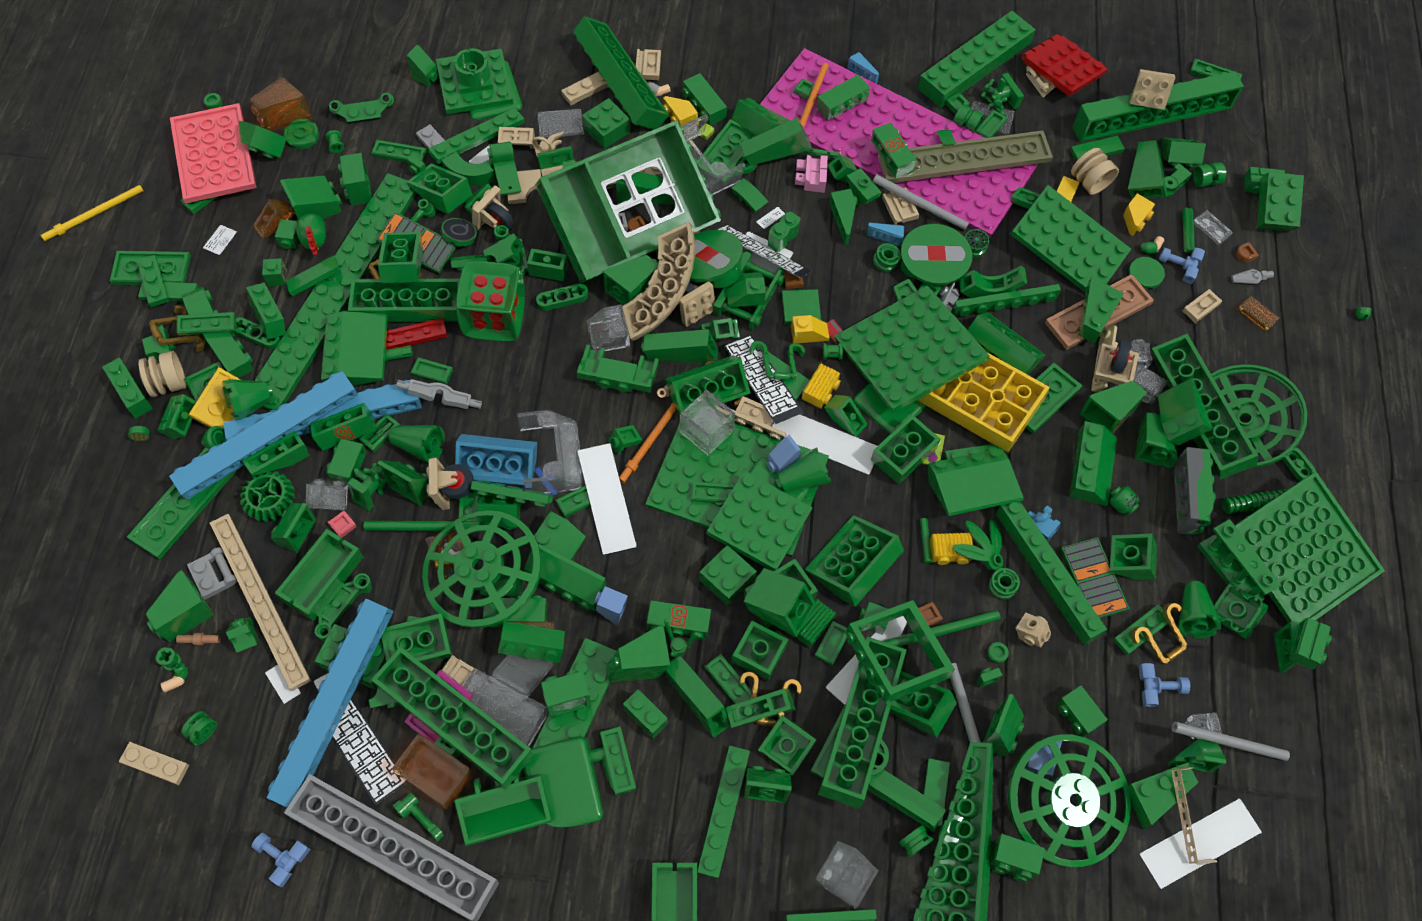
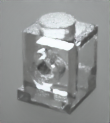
[1130,339,1152,369]
[1185,713,1222,739]

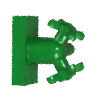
[981,73,1024,110]
[348,463,386,512]

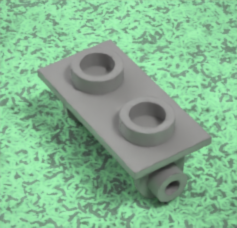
[939,283,959,311]

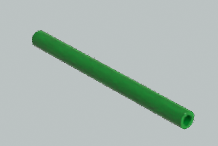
[364,521,482,531]
[883,610,1000,647]

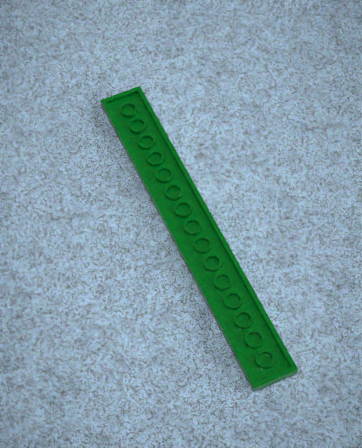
[255,173,417,411]

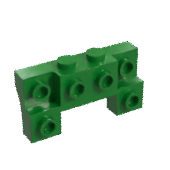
[577,345,659,393]

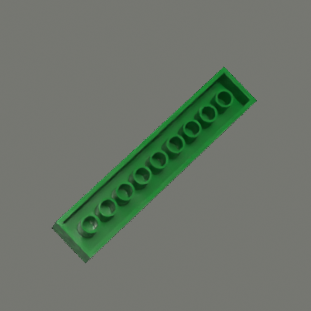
[1072,71,1244,143]

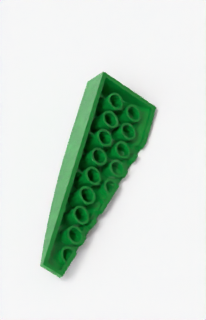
[914,742,993,921]

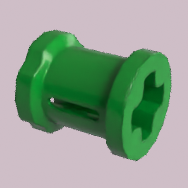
[326,130,344,154]
[823,343,843,360]
[156,647,182,671]

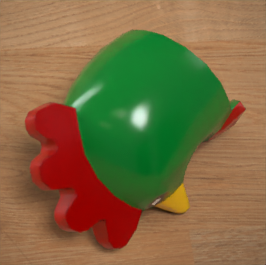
[296,214,326,256]

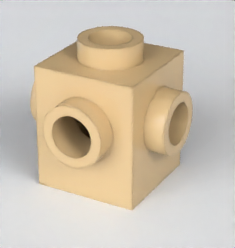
[1016,613,1051,648]

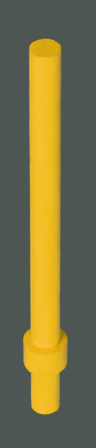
[41,185,143,241]

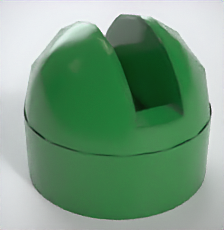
[1355,307,1372,320]

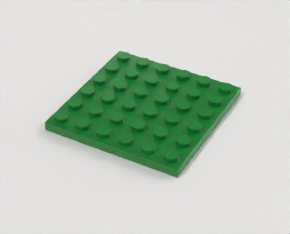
[834,285,990,413]
[1235,472,1385,623]

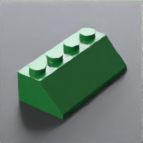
[967,312,1046,375]
[665,355,751,418]
[1069,421,1117,506]
[524,544,607,612]

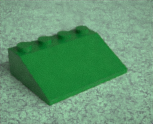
[321,311,388,386]
[928,448,1023,516]
[805,515,904,607]

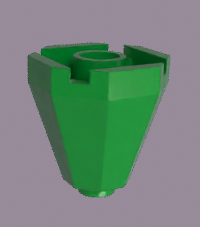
[222,379,273,421]

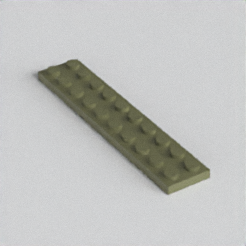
[878,131,1053,183]

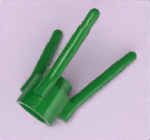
[664,619,698,659]

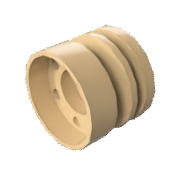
[1071,148,1119,195]
[139,351,186,397]

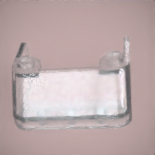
[682,114,745,195]
[517,410,584,493]

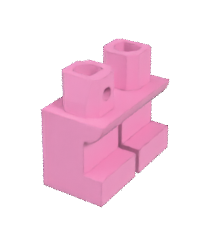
[795,155,828,193]

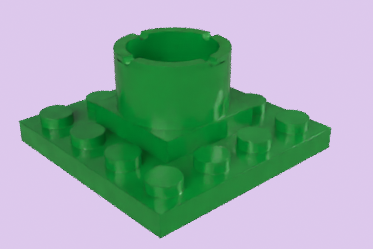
[436,48,513,114]

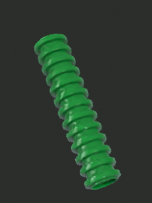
[1222,488,1289,515]

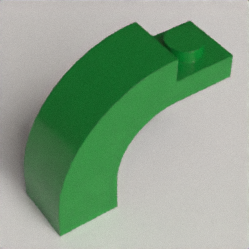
[441,152,496,186]
[960,266,1027,298]

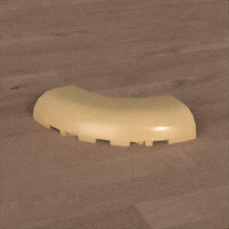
[622,222,695,340]

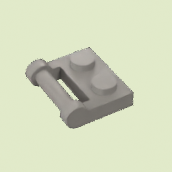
[187,548,237,600]

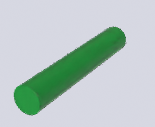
[920,518,932,564]

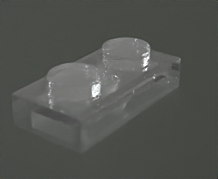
[1194,210,1233,245]

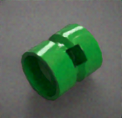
[953,104,984,133]
[1193,162,1226,188]

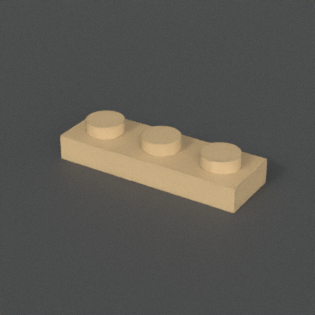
[561,71,608,106]
[119,742,189,785]

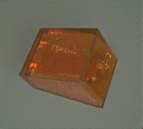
[249,77,312,131]

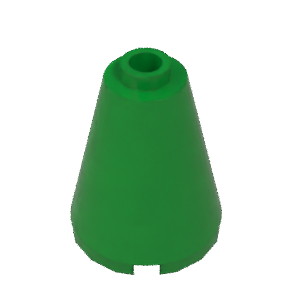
[388,425,445,463]
[775,447,832,492]
[1178,581,1221,639]

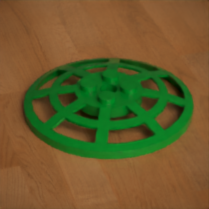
[1192,365,1307,468]
[422,510,542,628]
[1008,735,1131,867]

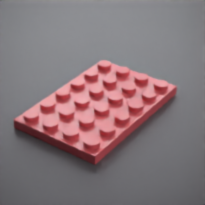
[170,103,257,203]

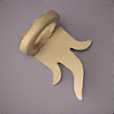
[532,131,564,157]

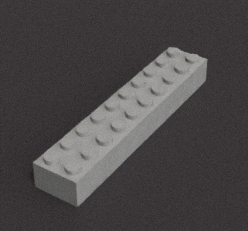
[284,774,499,921]

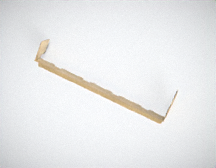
[1171,766,1217,865]

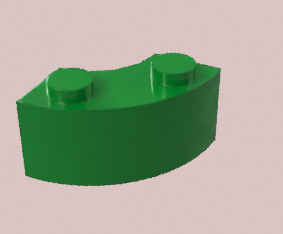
[182,287,218,335]

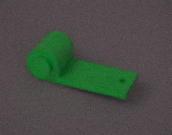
[487,141,522,196]

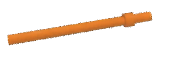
[800,63,829,130]
[619,403,677,483]

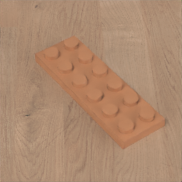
[1045,274,1154,350]

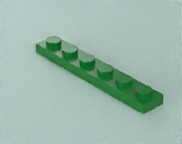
[428,108,524,164]
[952,284,1061,316]
[697,746,750,879]

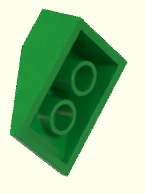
[407,163,472,214]
[1158,378,1213,445]
[377,460,429,506]
[381,613,453,664]
[889,671,957,737]
[983,694,1024,758]
[744,766,791,804]

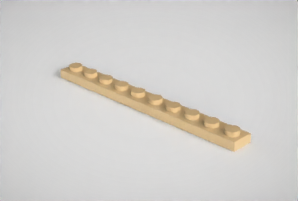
[210,514,311,691]

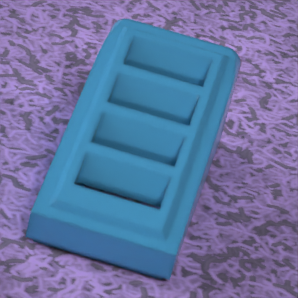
[848,52,879,84]
[866,223,904,246]

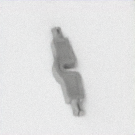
[396,379,482,409]

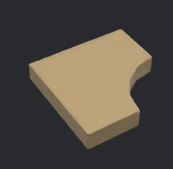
[508,169,541,204]

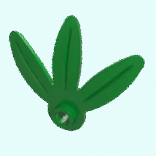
[953,519,1003,571]

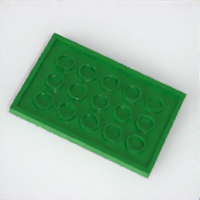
[1010,185,1131,292]

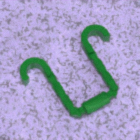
[749,341,805,380]

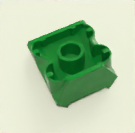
[1214,583,1268,639]

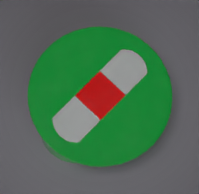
[899,224,972,285]
[689,230,743,288]

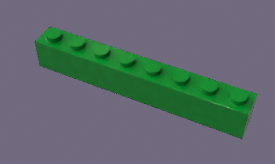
[996,501,1107,646]

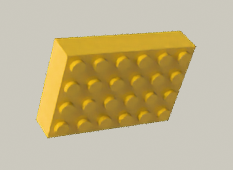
[918,353,1050,452]

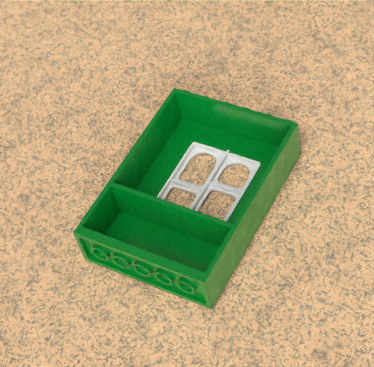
[535,120,721,284]

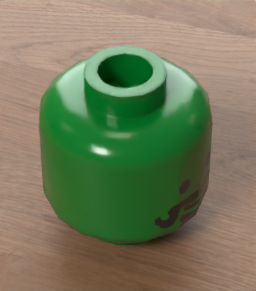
[1109,486,1139,515]

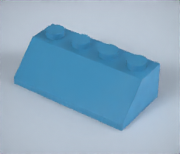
[455,434,537,486]

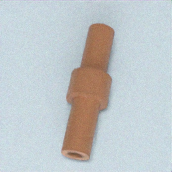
[176,633,221,645]

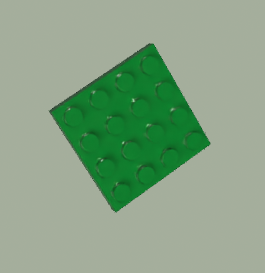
[706,470,813,571]

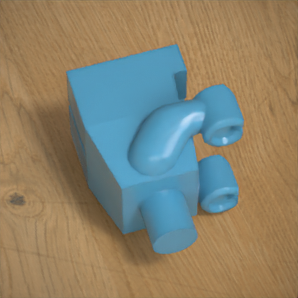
[1028,506,1060,542]

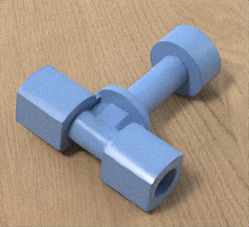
[1158,247,1205,284]
[1138,663,1190,707]
[251,833,311,887]

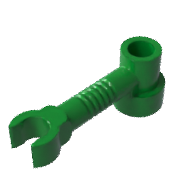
[411,199,436,223]
[392,793,444,842]

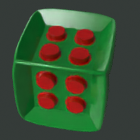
[456,261,525,341]

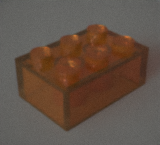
[392,733,473,810]

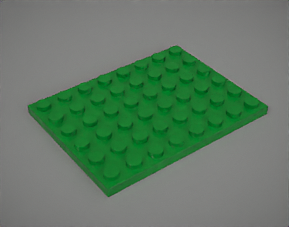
[645,412,829,558]

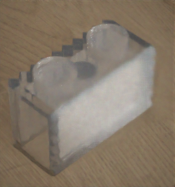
[1133,363,1168,405]

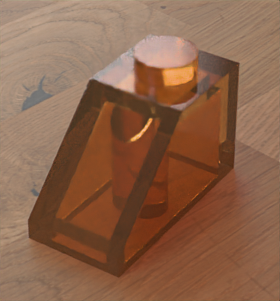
[253,199,294,238]

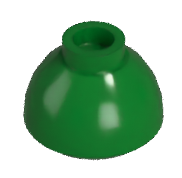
[202,426,226,450]

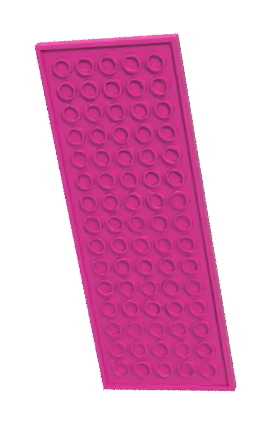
[760,48,1038,238]

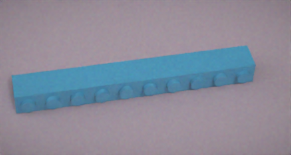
[169,371,358,500]
[224,380,422,440]
[267,599,394,807]

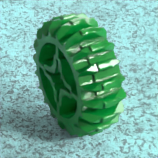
[240,471,295,522]

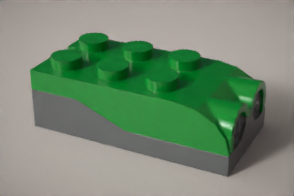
[1174,447,1215,534]

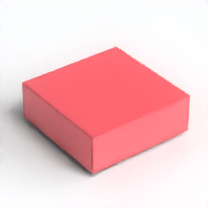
[328,511,357,538]

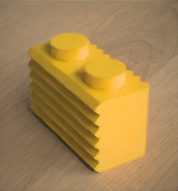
[802,364,841,409]
[930,533,973,565]

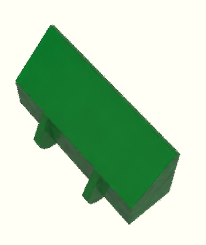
[455,774,552,846]

